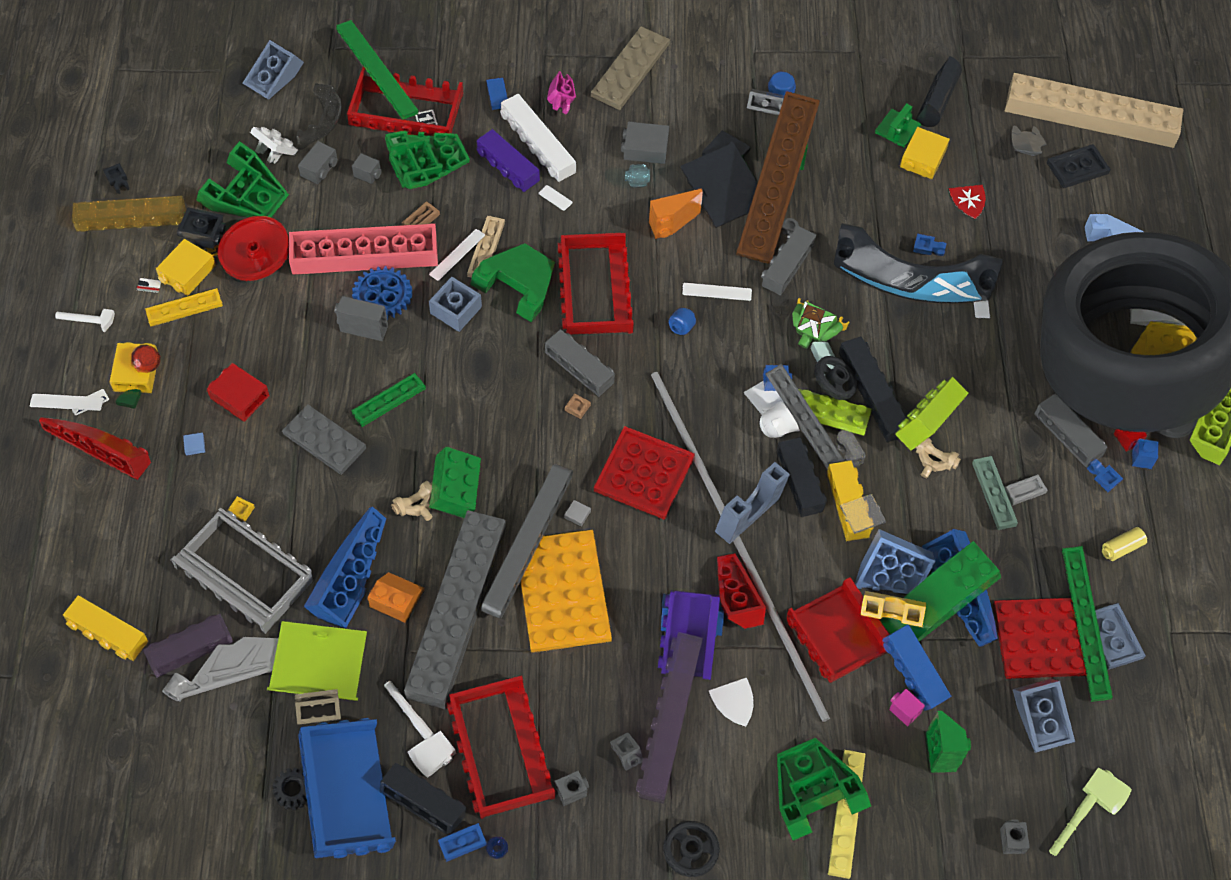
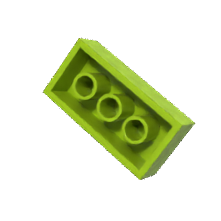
[895,377,969,450]

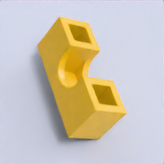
[861,591,926,627]

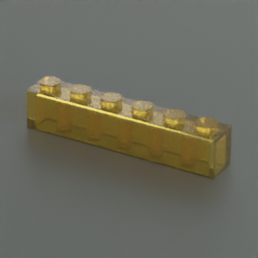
[72,196,186,231]

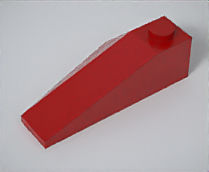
[717,553,766,629]

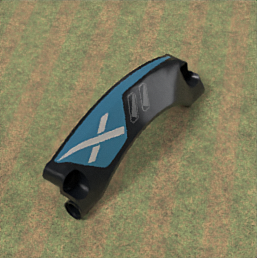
[834,223,1003,303]

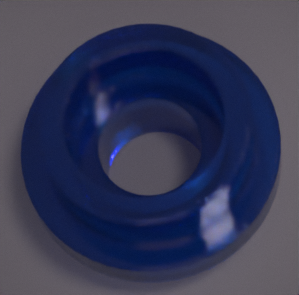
[486,837,508,859]

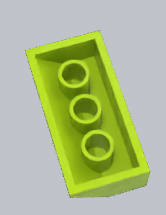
[1190,389,1231,465]

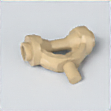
[915,438,961,478]
[391,481,432,521]

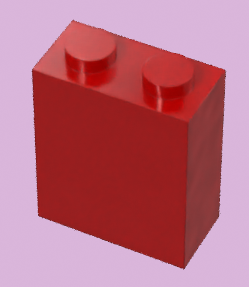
[207,363,270,422]

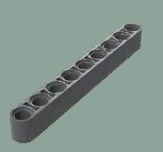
[481,464,573,619]

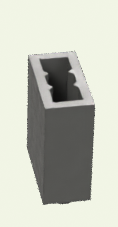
[621,122,669,164]
[335,296,388,341]

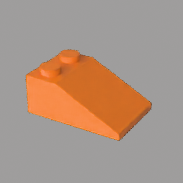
[649,189,703,239]

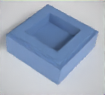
[183,433,206,455]

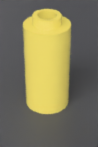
[1102,527,1147,561]

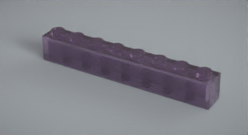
[636,632,703,804]

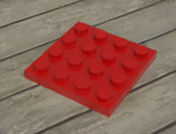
[593,426,695,520]
[993,598,1086,679]

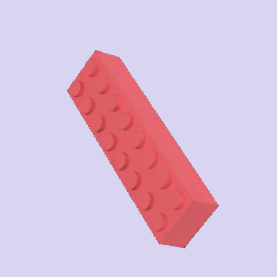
[289,224,438,274]

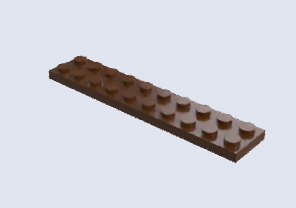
[736,91,820,264]

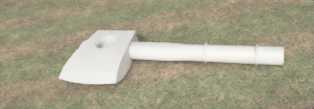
[384,681,456,778]

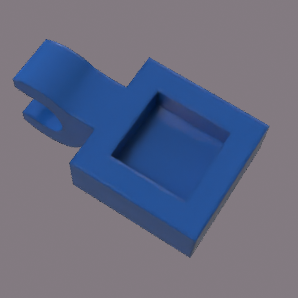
[913,234,946,256]
[1087,459,1123,492]

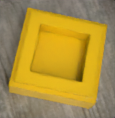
[227,496,255,522]

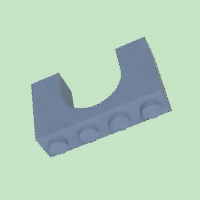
[715,462,790,544]

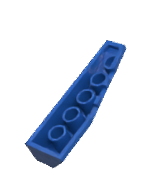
[304,507,386,628]
[922,529,998,647]

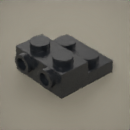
[177,207,226,249]

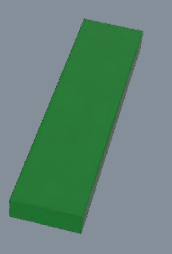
[351,373,426,427]

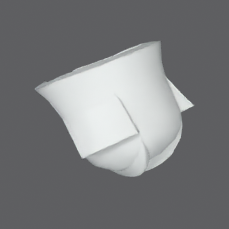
[760,400,800,438]

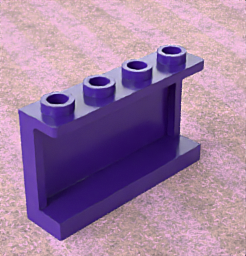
[658,590,720,680]

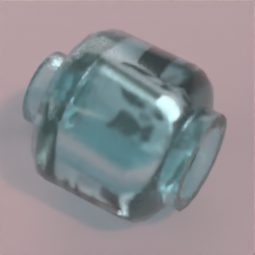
[625,164,650,187]

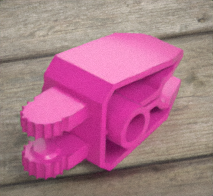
[547,71,576,114]

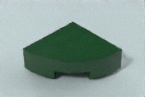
[116,389,142,409]

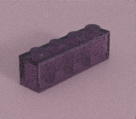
[143,614,233,678]

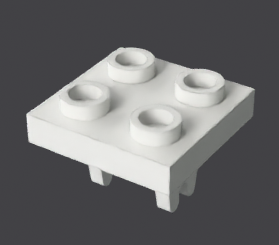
[250,127,298,164]

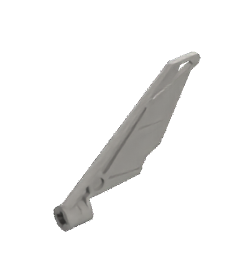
[163,637,279,702]

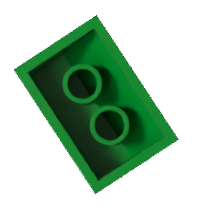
[926,711,971,773]

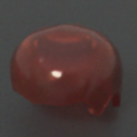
[130,344,161,373]

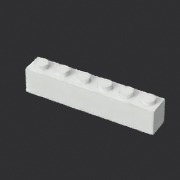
[500,94,576,182]

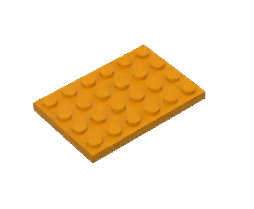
[520,530,612,653]

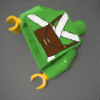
[792,298,849,349]

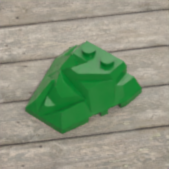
[385,131,470,189]

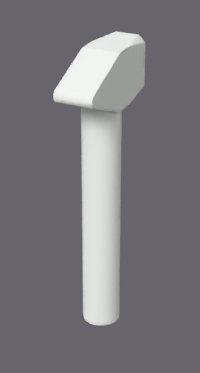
[56,309,115,332]

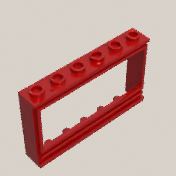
[347,67,464,136]
[558,233,633,335]
[447,676,555,819]

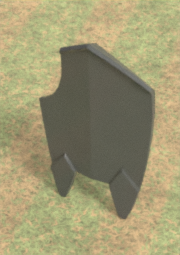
[1012,126,1047,156]

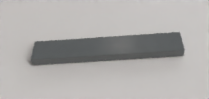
[766,364,844,470]

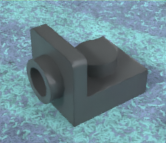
[610,732,643,771]

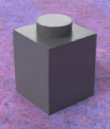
[352,154,381,184]

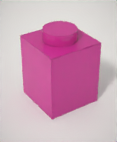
[889,689,925,726]

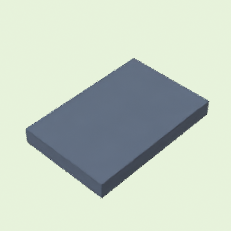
[1095,603,1146,670]

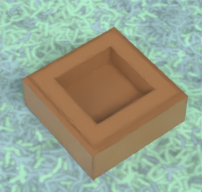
[565,394,591,419]

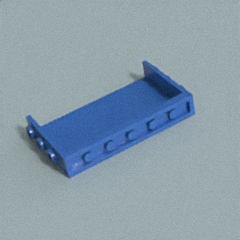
[298,718,396,858]

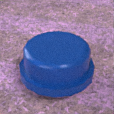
[768,72,796,96]

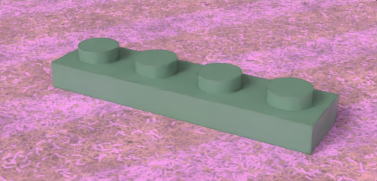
[972,456,1018,530]

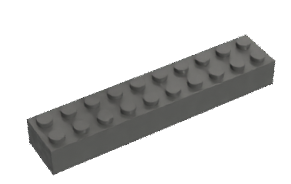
[404,510,506,709]

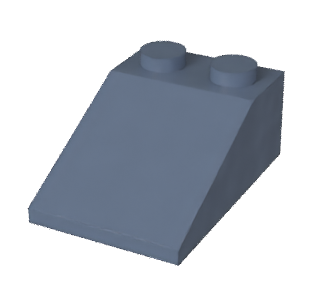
[243,40,304,100]
[1013,679,1075,752]

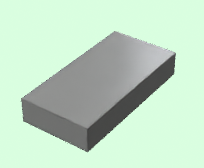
[1004,475,1047,506]

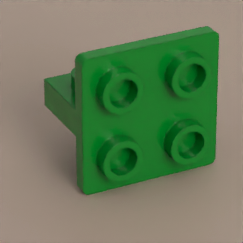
[875,103,921,148]

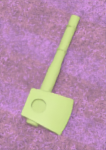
[1049,768,1132,856]

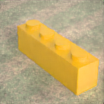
[827,461,874,541]
[63,595,148,661]

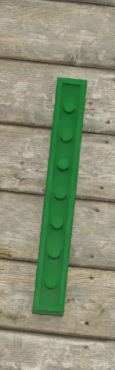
[336,20,418,120]
[1062,546,1113,702]

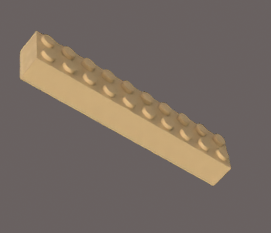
[1005,73,1183,148]

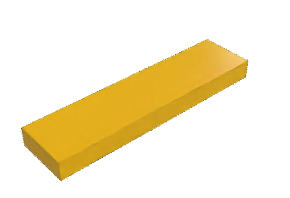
[145,288,223,327]

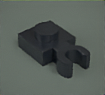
[103,163,130,194]

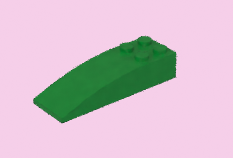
[880,541,1001,641]

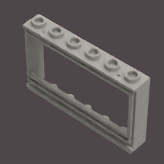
[171,508,313,634]

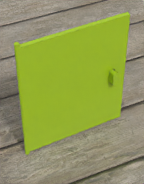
[267,621,367,701]

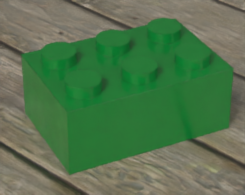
[429,447,481,518]

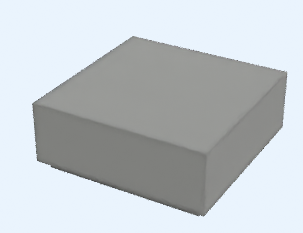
[564,500,591,527]

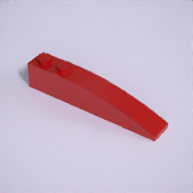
[39,417,151,480]

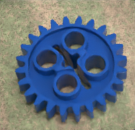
[352,266,412,320]

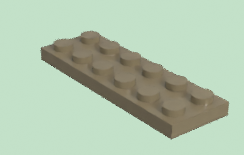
[591,26,670,110]

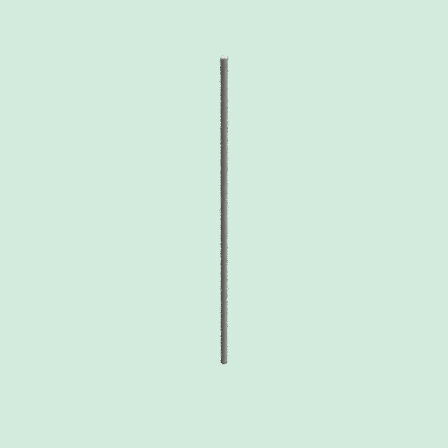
[651,372,830,722]

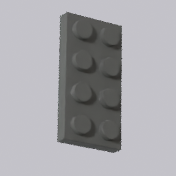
[282,404,366,475]

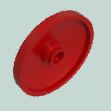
[218,216,289,281]

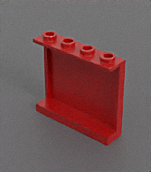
[787,577,889,683]

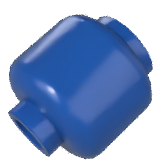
[669,308,696,335]

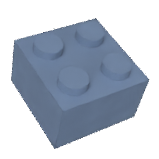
[429,277,482,332]

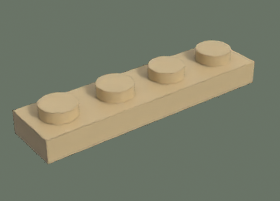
[467,216,505,278]

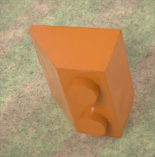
[368,572,424,623]

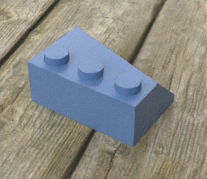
[855,529,935,594]

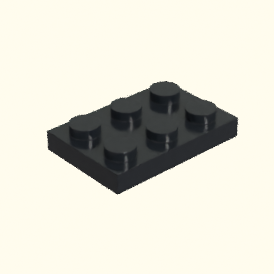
[1047,144,1111,189]

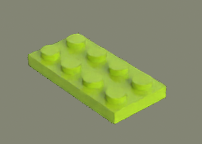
[798,389,871,436]

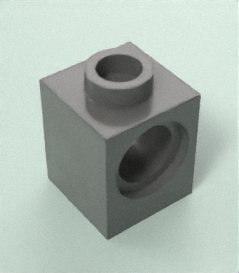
[555,771,589,806]
[1000,820,1030,854]

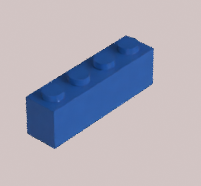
[882,624,952,711]

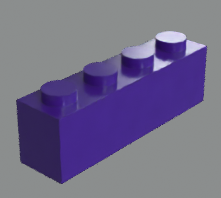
[477,129,540,192]

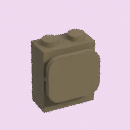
[295,689,341,725]

